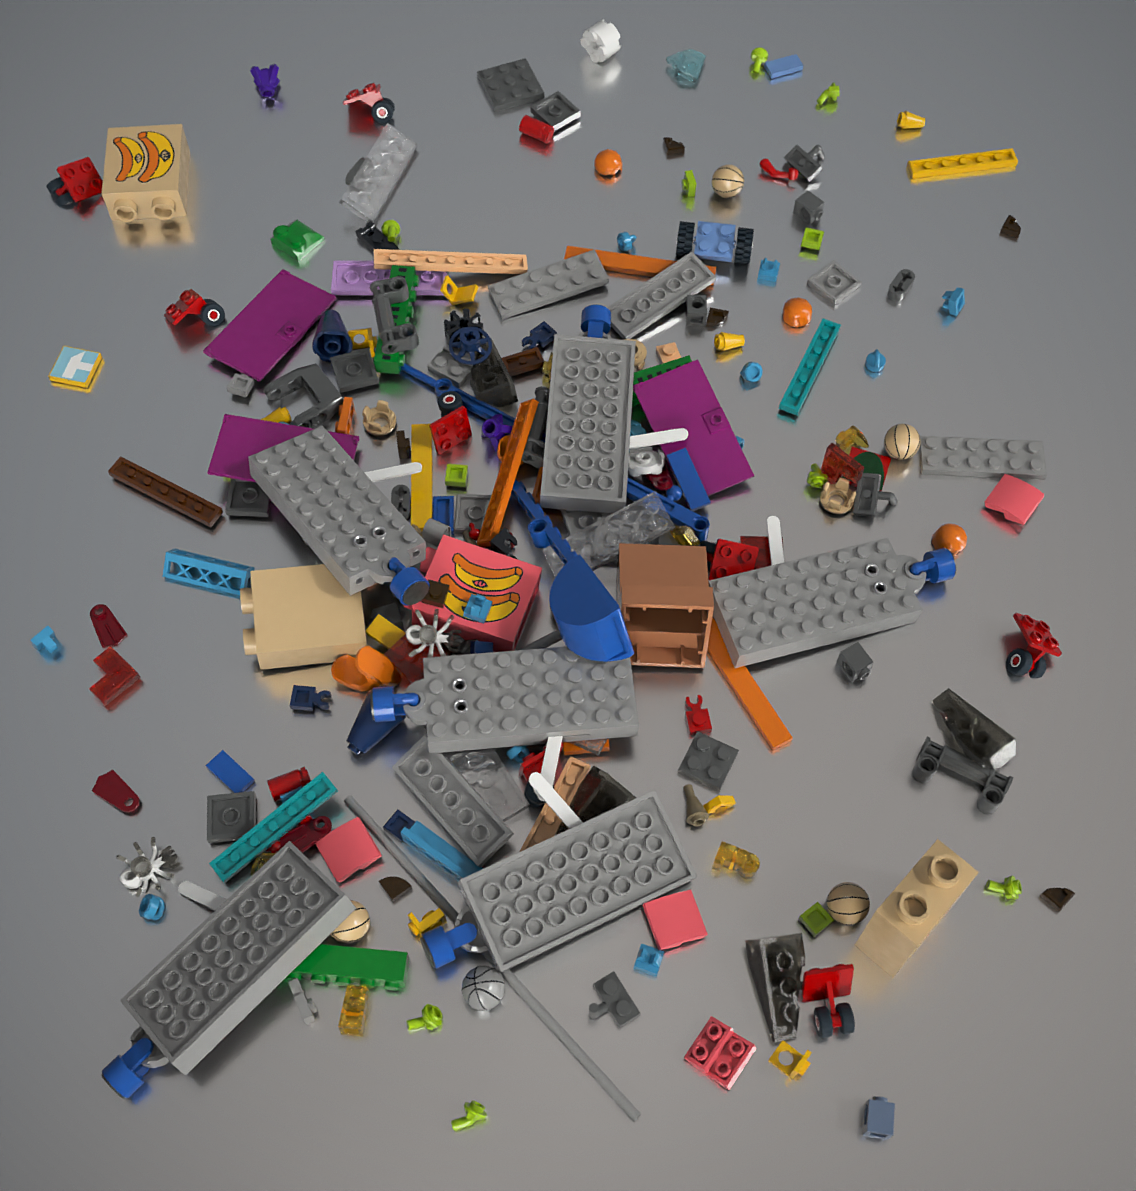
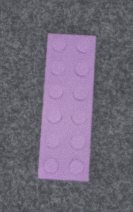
[331,261,448,295]

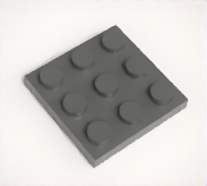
[477,58,545,112]

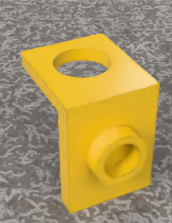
[440,275,478,305]
[348,328,377,358]
[769,1040,812,1080]

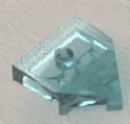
[666,49,706,84]

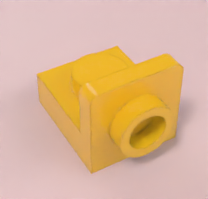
[407,908,447,936]

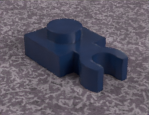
[522,321,557,350]
[289,685,332,711]

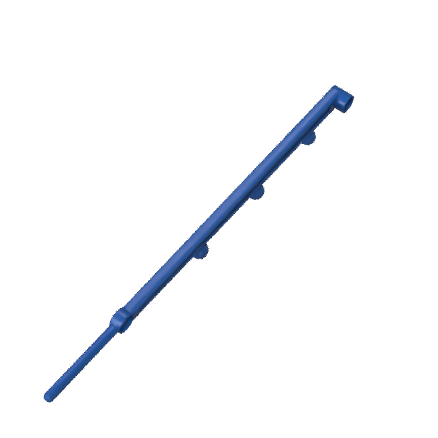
[375,350,710,543]

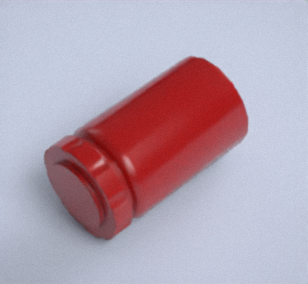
[519,115,554,144]
[267,766,311,802]

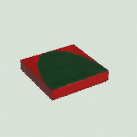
[842,447,891,491]

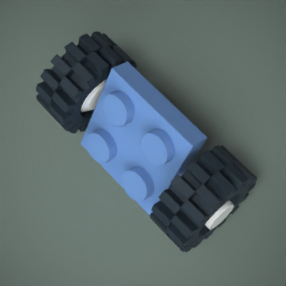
[676,221,754,264]

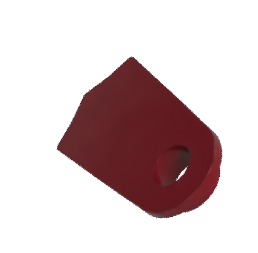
[644,464,673,490]
[90,604,127,648]
[92,770,140,812]
[280,816,332,853]

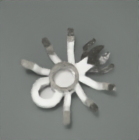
[406,609,462,658]
[116,837,180,897]

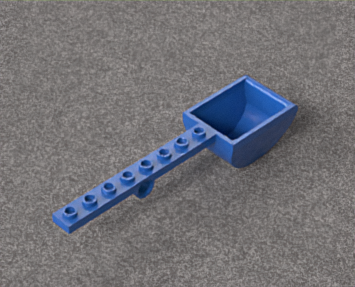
[511,478,634,661]

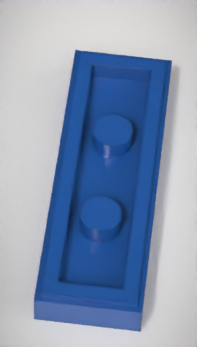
[666,448,711,511]

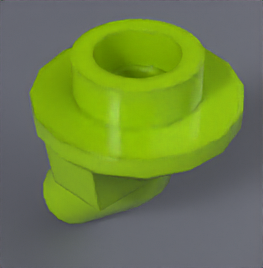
[751,47,768,73]
[816,82,840,105]
[381,220,400,242]
[807,463,828,488]
[986,876,1022,900]
[406,1004,442,1030]
[451,1100,487,1131]

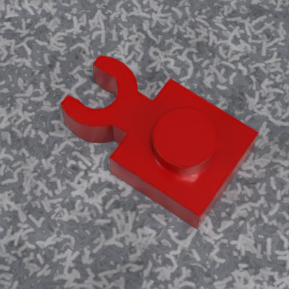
[685,695,712,736]

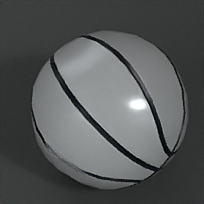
[462,966,505,1010]

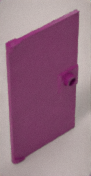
[203,269,337,382]
[633,359,754,505]
[208,414,360,482]

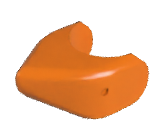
[331,645,401,692]

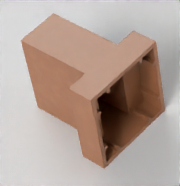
[616,543,714,668]

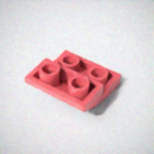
[984,474,1044,525]
[315,817,382,883]
[643,890,708,950]
[684,1016,756,1090]

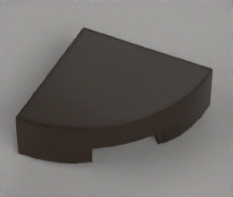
[663,137,685,155]
[1001,215,1021,238]
[706,307,729,327]
[379,876,412,902]
[1040,888,1075,912]

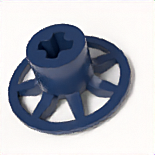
[449,327,492,365]

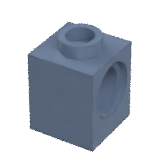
[863,1096,895,1139]

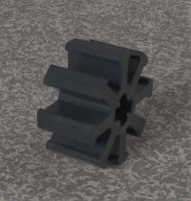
[444,308,484,351]

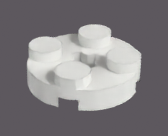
[628,446,665,477]

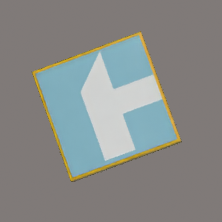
[48,346,102,388]

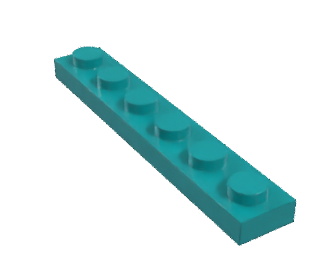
[779,318,841,415]
[209,772,338,883]

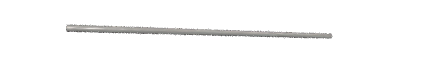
[344,795,641,1121]

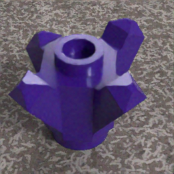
[250,64,280,97]
[481,414,513,452]

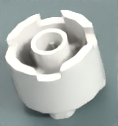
[580,19,621,63]

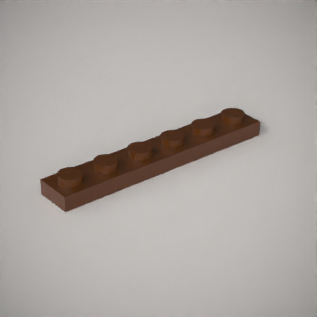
[108,456,223,528]

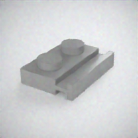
[427,346,476,388]

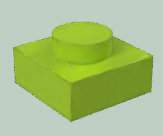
[681,170,696,198]
[801,228,824,250]
[445,464,468,487]
[799,902,834,937]

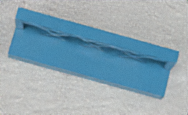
[162,548,255,595]
[401,820,483,882]

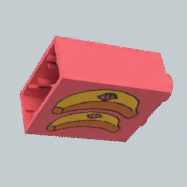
[404,534,542,652]

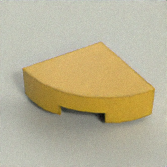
[703,795,736,814]

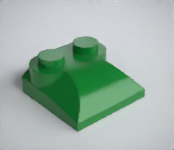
[270,219,325,262]

